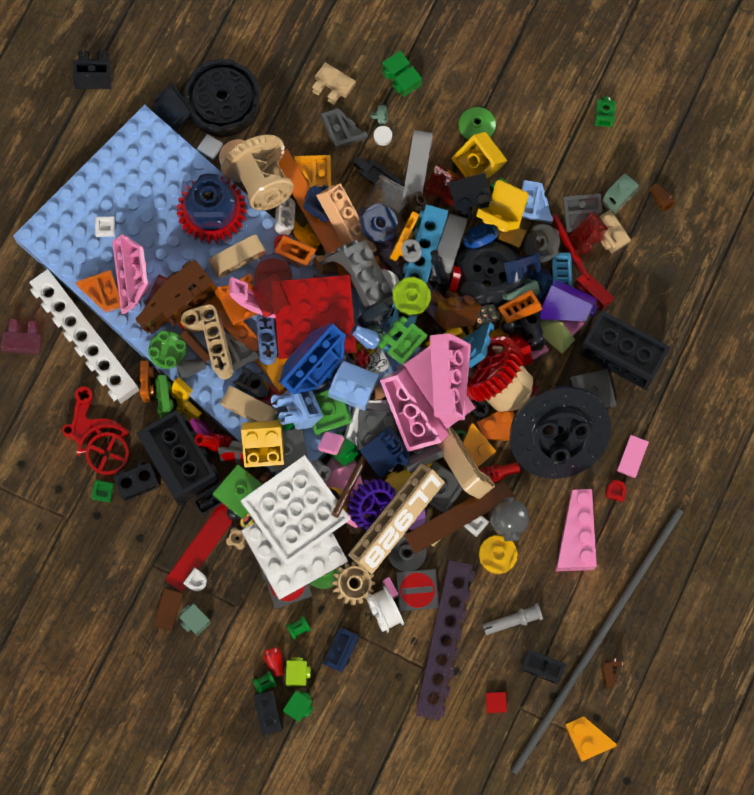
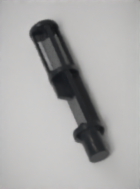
[430,250,449,298]

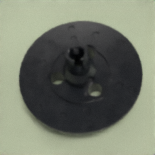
[509,386,611,479]

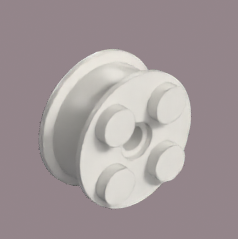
[366,585,404,633]

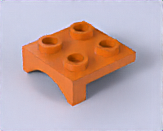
[215,273,258,325]

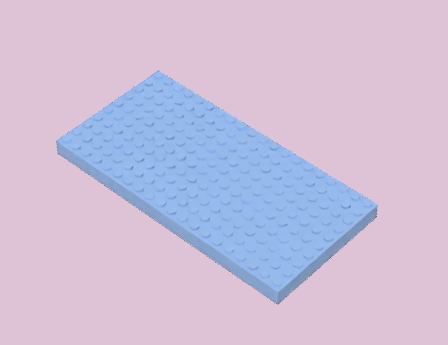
[13,105,421,476]

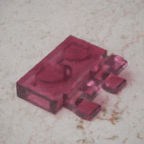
[1,319,42,355]

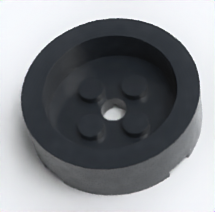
[185,59,260,137]

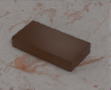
[180,331,211,364]
[153,588,184,632]

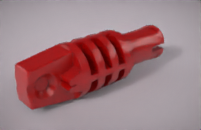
[195,433,235,452]
[479,462,520,482]

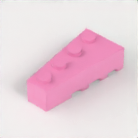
[430,333,471,421]
[380,368,449,452]
[555,489,597,571]

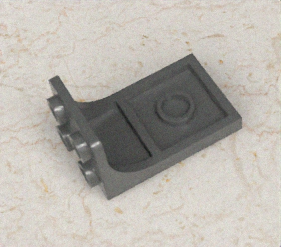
[319,240,393,308]

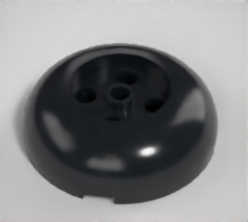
[451,241,526,313]

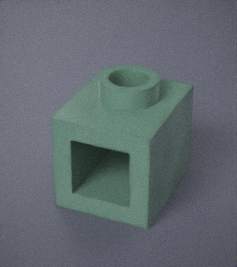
[179,604,211,636]

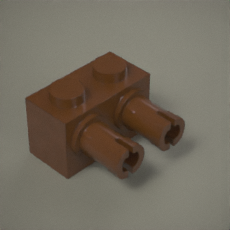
[431,290,481,329]

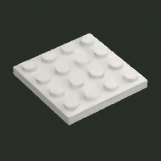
[240,455,350,565]
[241,523,348,600]

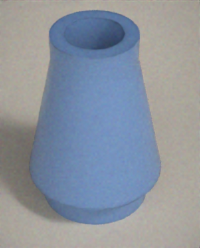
[351,324,380,350]

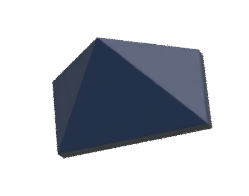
[530,268,553,307]

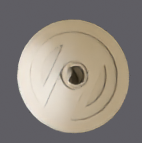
[221,135,294,210]

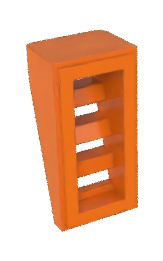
[498,289,542,324]

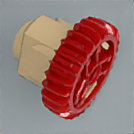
[467,336,533,412]

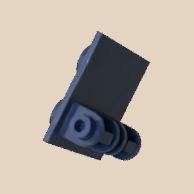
[359,426,410,478]

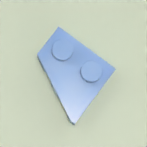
[522,180,553,224]

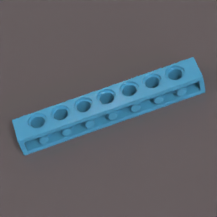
[384,205,448,352]

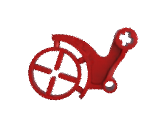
[62,386,130,475]

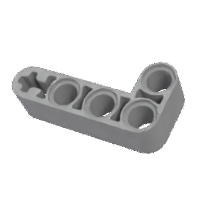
[402,130,433,203]
[430,213,468,284]

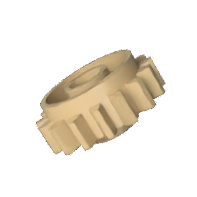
[331,562,375,605]

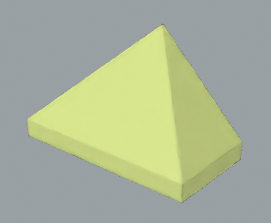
[540,319,575,354]

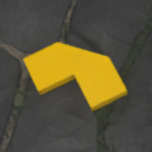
[170,377,202,424]

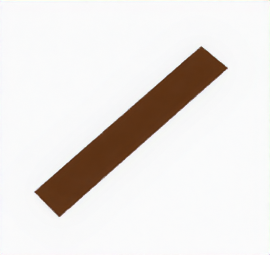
[404,479,515,554]

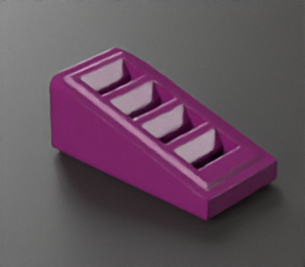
[190,418,212,435]

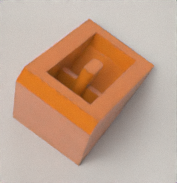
[274,235,316,268]

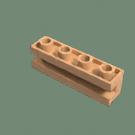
[316,183,377,252]

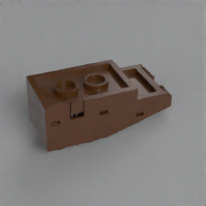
[135,259,217,335]

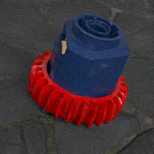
[177,174,247,245]

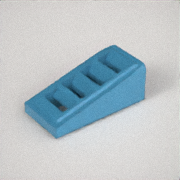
[551,253,573,287]

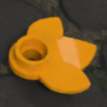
[293,219,320,250]

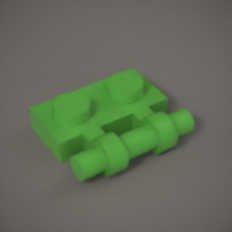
[377,316,427,365]
[155,375,173,419]

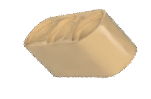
[208,235,266,278]
[220,386,278,422]

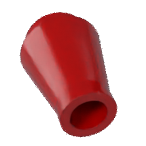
[263,647,284,677]

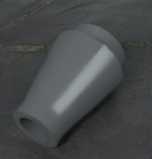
[176,358,206,379]

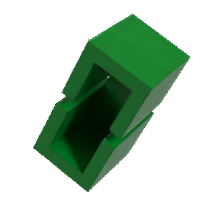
[381,51,422,97]

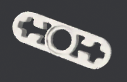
[275,197,295,236]

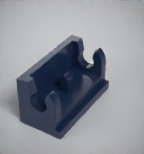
[504,253,541,283]
[323,628,359,673]

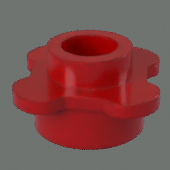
[355,348,371,370]

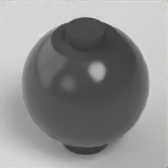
[490,497,529,541]

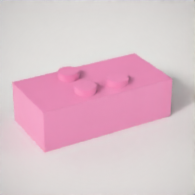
[396,345,475,429]

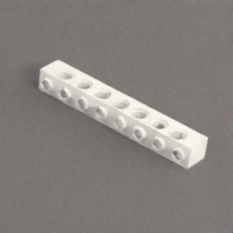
[29,269,139,404]

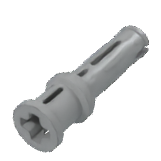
[482,603,543,636]

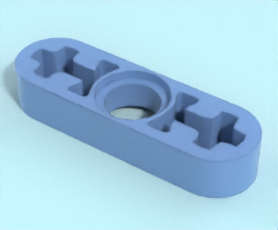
[256,314,277,365]

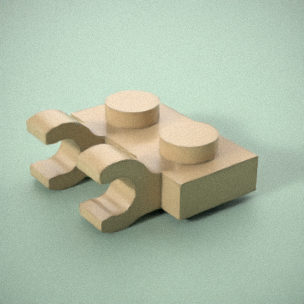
[312,62,356,105]

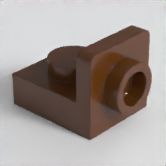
[601,658,623,689]

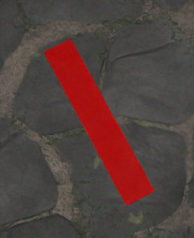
[165,504,234,592]

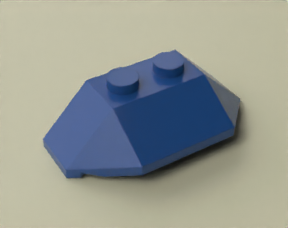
[279,323,346,394]

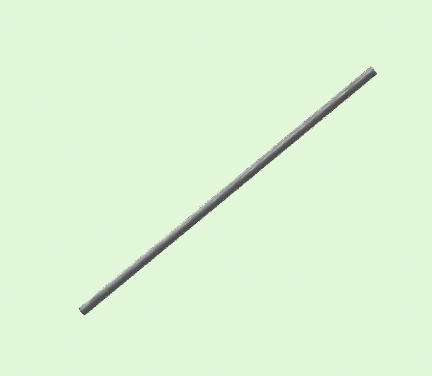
[510,508,683,775]

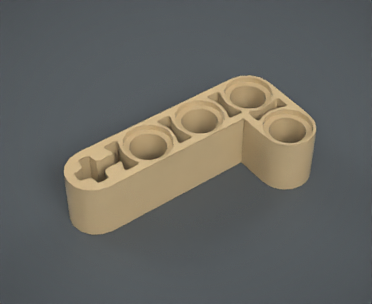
[181,304,234,380]
[437,427,495,499]

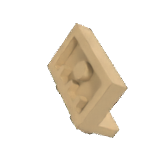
[591,210,631,253]

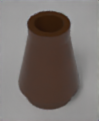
[649,183,675,211]

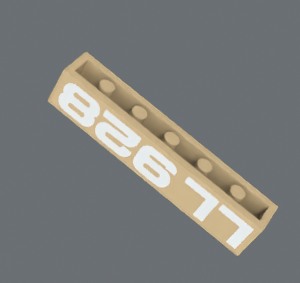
[348,464,445,574]

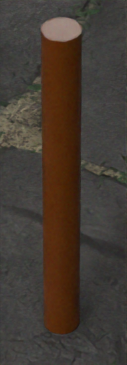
[331,455,367,518]

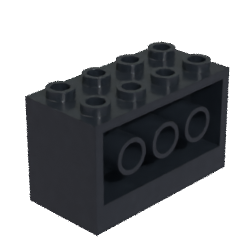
[579,310,670,390]
[137,410,219,506]

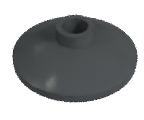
[388,533,426,572]

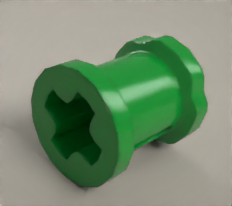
[286,615,311,640]
[252,670,277,694]

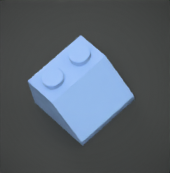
[328,361,379,411]

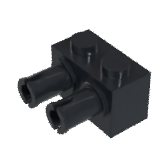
[73,50,112,89]
[448,173,493,219]

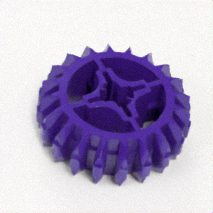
[347,478,396,530]

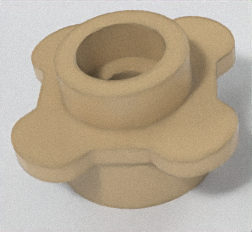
[226,527,246,550]

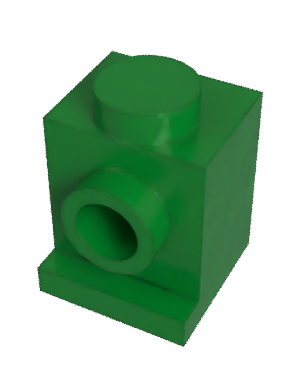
[594,97,616,127]

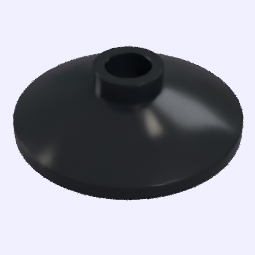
[456,280,489,316]

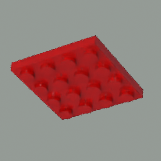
[272,275,357,359]

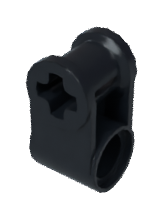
[232,367,271,399]

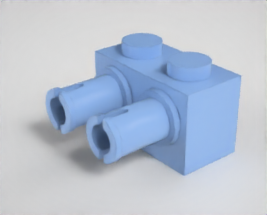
[271,390,323,430]

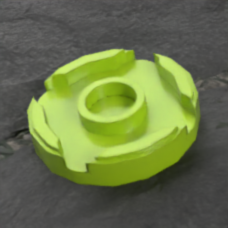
[393,277,431,316]

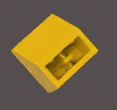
[241,420,284,467]

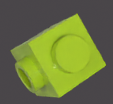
[286,657,311,687]

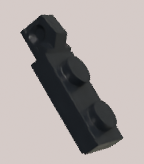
[353,156,402,198]

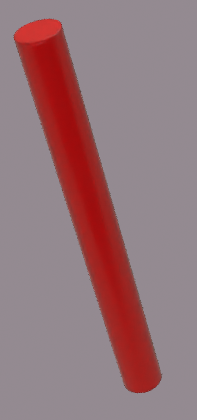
[552,214,590,280]

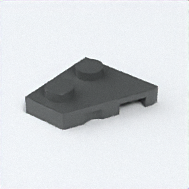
[320,109,368,149]
[563,193,602,233]
[215,333,259,371]

